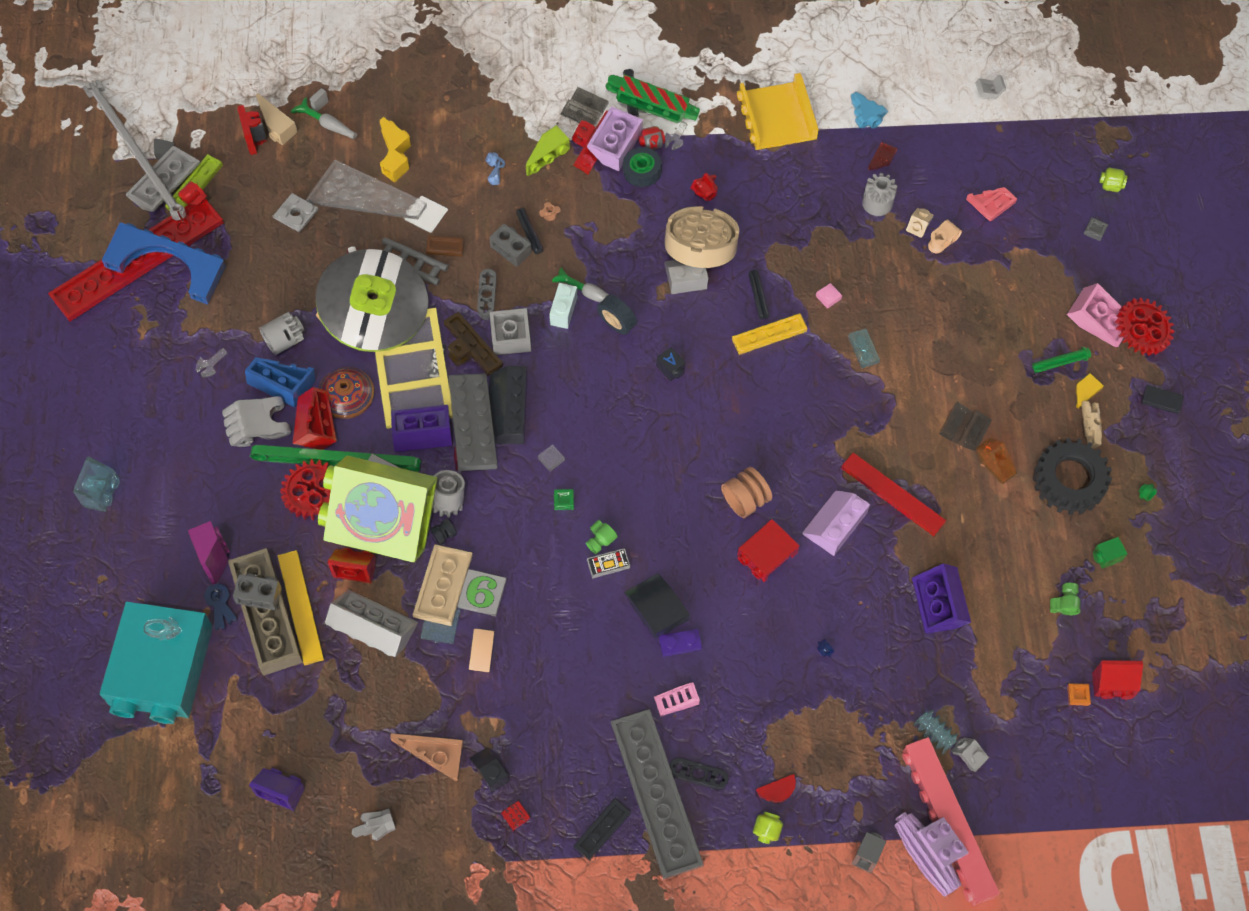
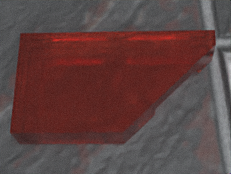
[868,142,897,171]

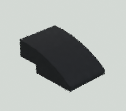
[624,574,690,639]

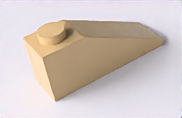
[256,93,297,145]

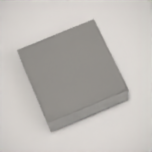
[310,88,329,112]

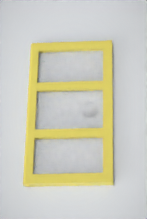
[375,308,452,429]

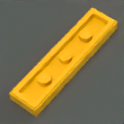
[732,313,808,355]

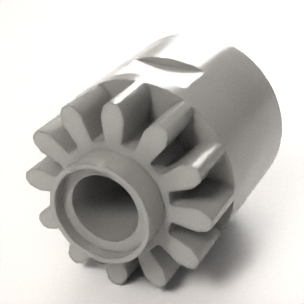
[862,173,897,216]
[259,312,304,356]
[432,470,465,518]

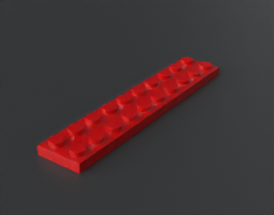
[48,198,224,322]

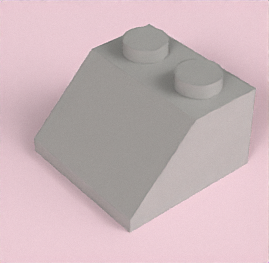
[664,260,708,294]

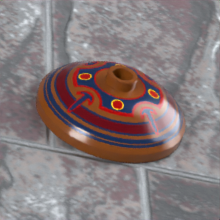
[318,367,374,419]

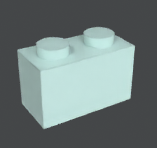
[550,283,577,329]

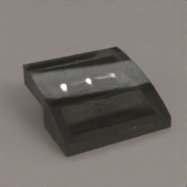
[560,87,609,125]
[939,402,992,451]

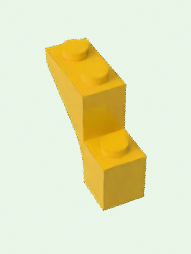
[380,117,411,183]

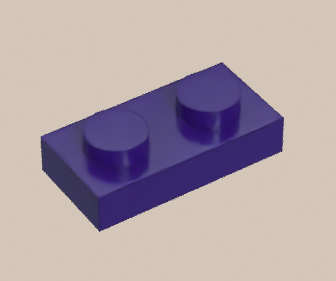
[659,629,702,657]

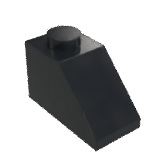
[470,748,509,793]

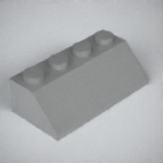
[325,589,418,657]

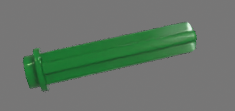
[1032,346,1091,373]

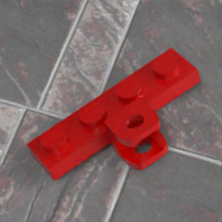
[572,110,608,174]

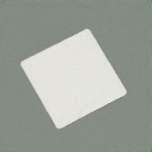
[405,196,448,233]

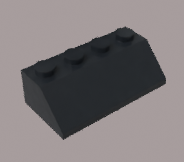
[489,366,527,444]

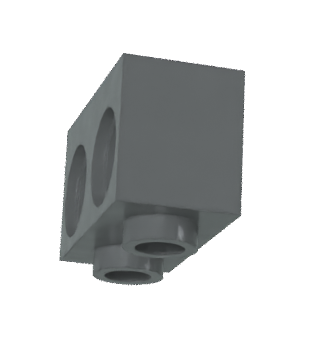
[489,224,532,267]
[233,573,282,610]
[852,832,887,873]

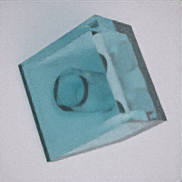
[73,457,119,512]

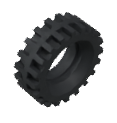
[1033,438,1112,515]

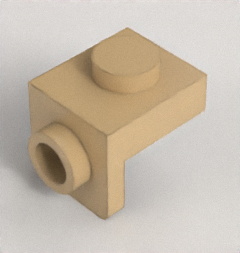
[906,208,934,237]

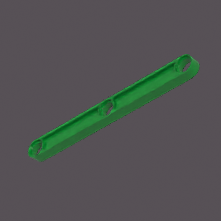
[250,445,421,472]

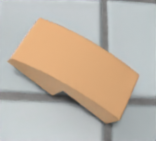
[469,628,494,672]

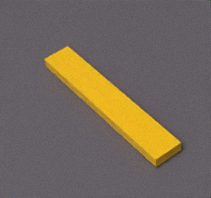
[278,550,324,665]

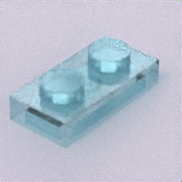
[848,329,880,368]

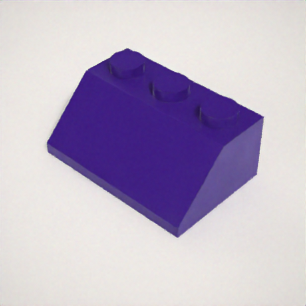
[391,405,452,452]
[912,563,971,633]

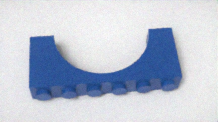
[102,222,226,304]

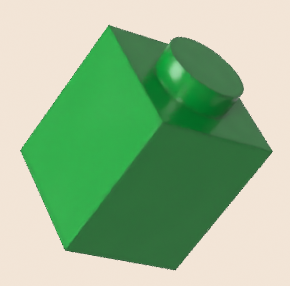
[1093,537,1128,569]

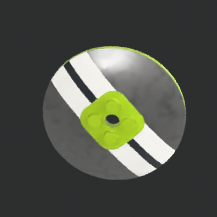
[316,249,428,352]

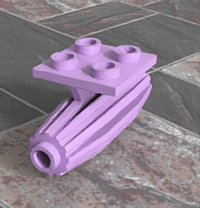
[895,812,969,897]

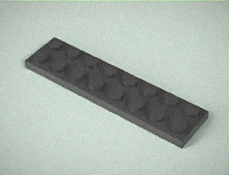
[611,709,704,880]

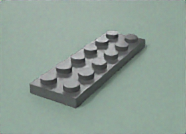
[448,373,497,471]

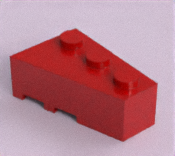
[293,387,337,450]

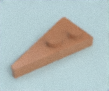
[390,734,463,781]

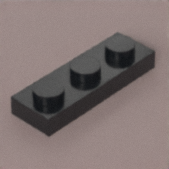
[574,799,631,862]

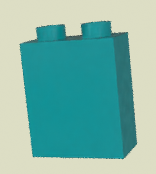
[100,602,213,724]

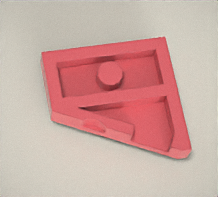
[966,187,1017,222]

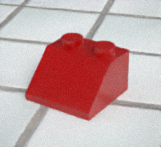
[328,548,377,584]
[1092,660,1143,700]

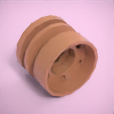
[721,466,772,518]

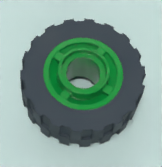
[623,147,662,187]

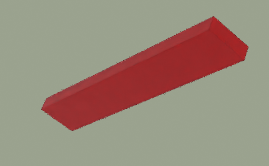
[841,453,947,536]

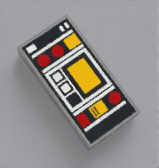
[587,548,630,579]

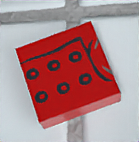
[501,801,530,831]

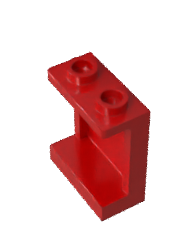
[737,519,800,582]

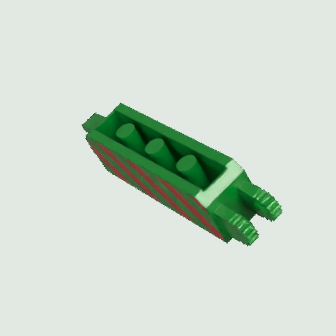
[605,74,700,123]

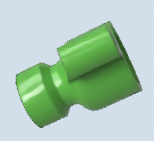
[586,520,617,554]
[1050,583,1080,615]

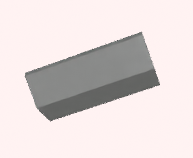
[126,146,200,212]

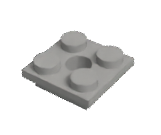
[273,193,319,233]

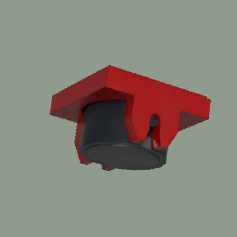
[237,105,267,155]

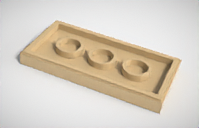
[413,545,473,626]

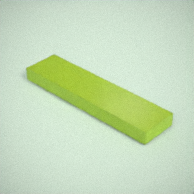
[165,154,223,211]

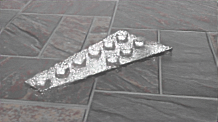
[306,160,427,220]

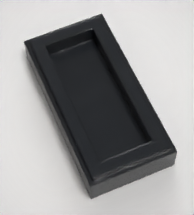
[1141,385,1184,414]

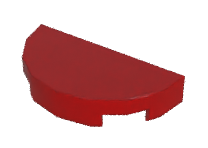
[756,774,796,804]

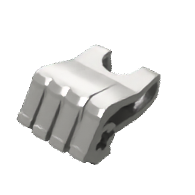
[222,397,291,447]

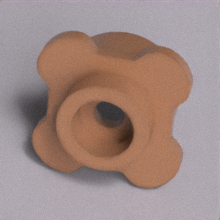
[539,202,561,221]

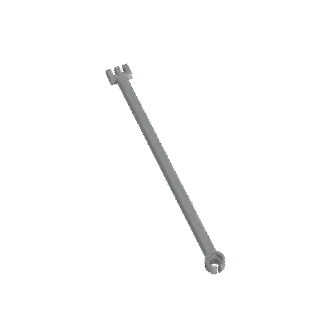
[83,80,186,220]

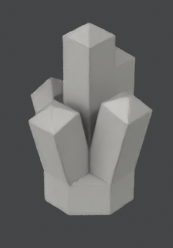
[351,809,396,841]

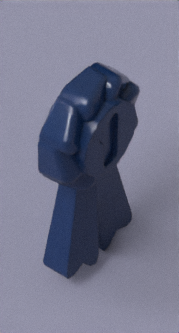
[204,583,237,631]

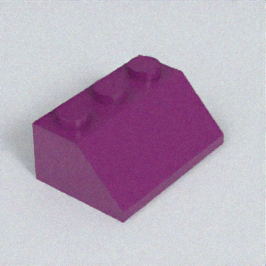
[188,521,230,585]

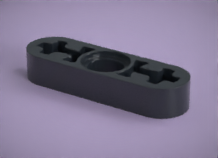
[670,758,728,790]

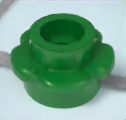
[1139,484,1157,501]

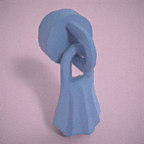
[485,152,505,185]

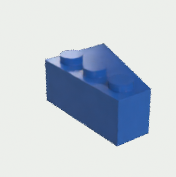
[245,357,316,408]

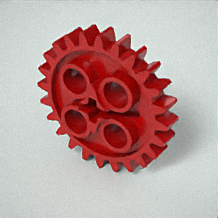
[1115,298,1175,356]
[280,459,331,521]

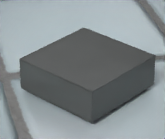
[1084,217,1108,241]

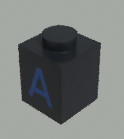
[656,347,685,381]

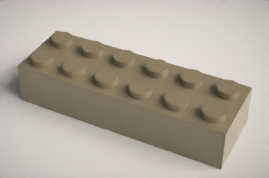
[228,548,303,676]

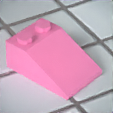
[1067,283,1124,347]

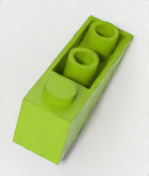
[526,125,570,176]

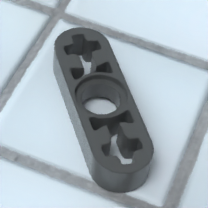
[477,269,497,320]

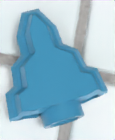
[851,92,888,128]

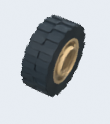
[597,294,637,335]

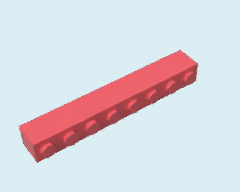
[902,737,1000,907]

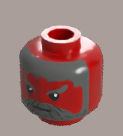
[638,126,665,150]

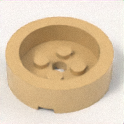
[665,206,739,268]

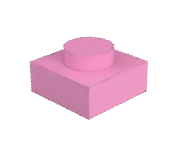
[816,283,842,309]

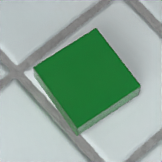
[554,489,574,510]

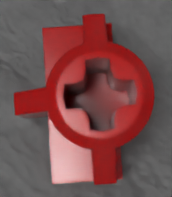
[690,173,718,201]
[178,181,207,205]

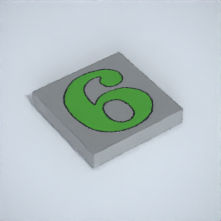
[457,569,507,616]

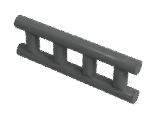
[382,237,449,286]

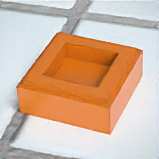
[1067,684,1091,706]

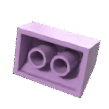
[587,106,643,171]
[802,490,870,556]

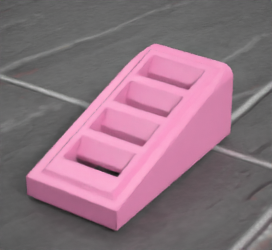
[654,682,699,717]

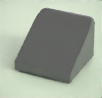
[154,139,174,160]

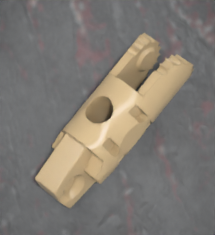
[1081,401,1102,449]

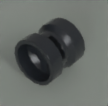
[430,519,457,545]

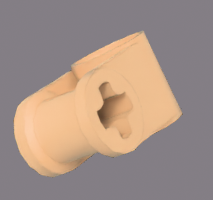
[928,220,962,253]

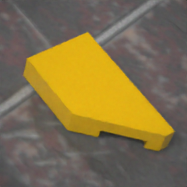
[1076,373,1104,409]

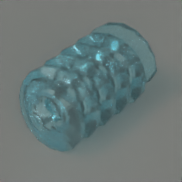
[913,709,958,755]

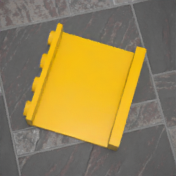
[737,73,819,150]

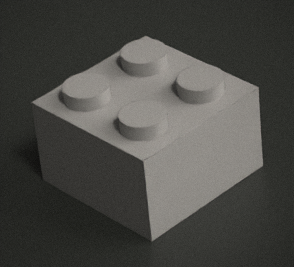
[490,308,531,355]

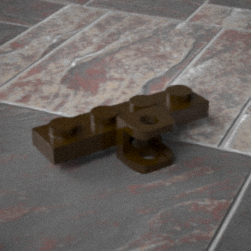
[443,311,503,376]

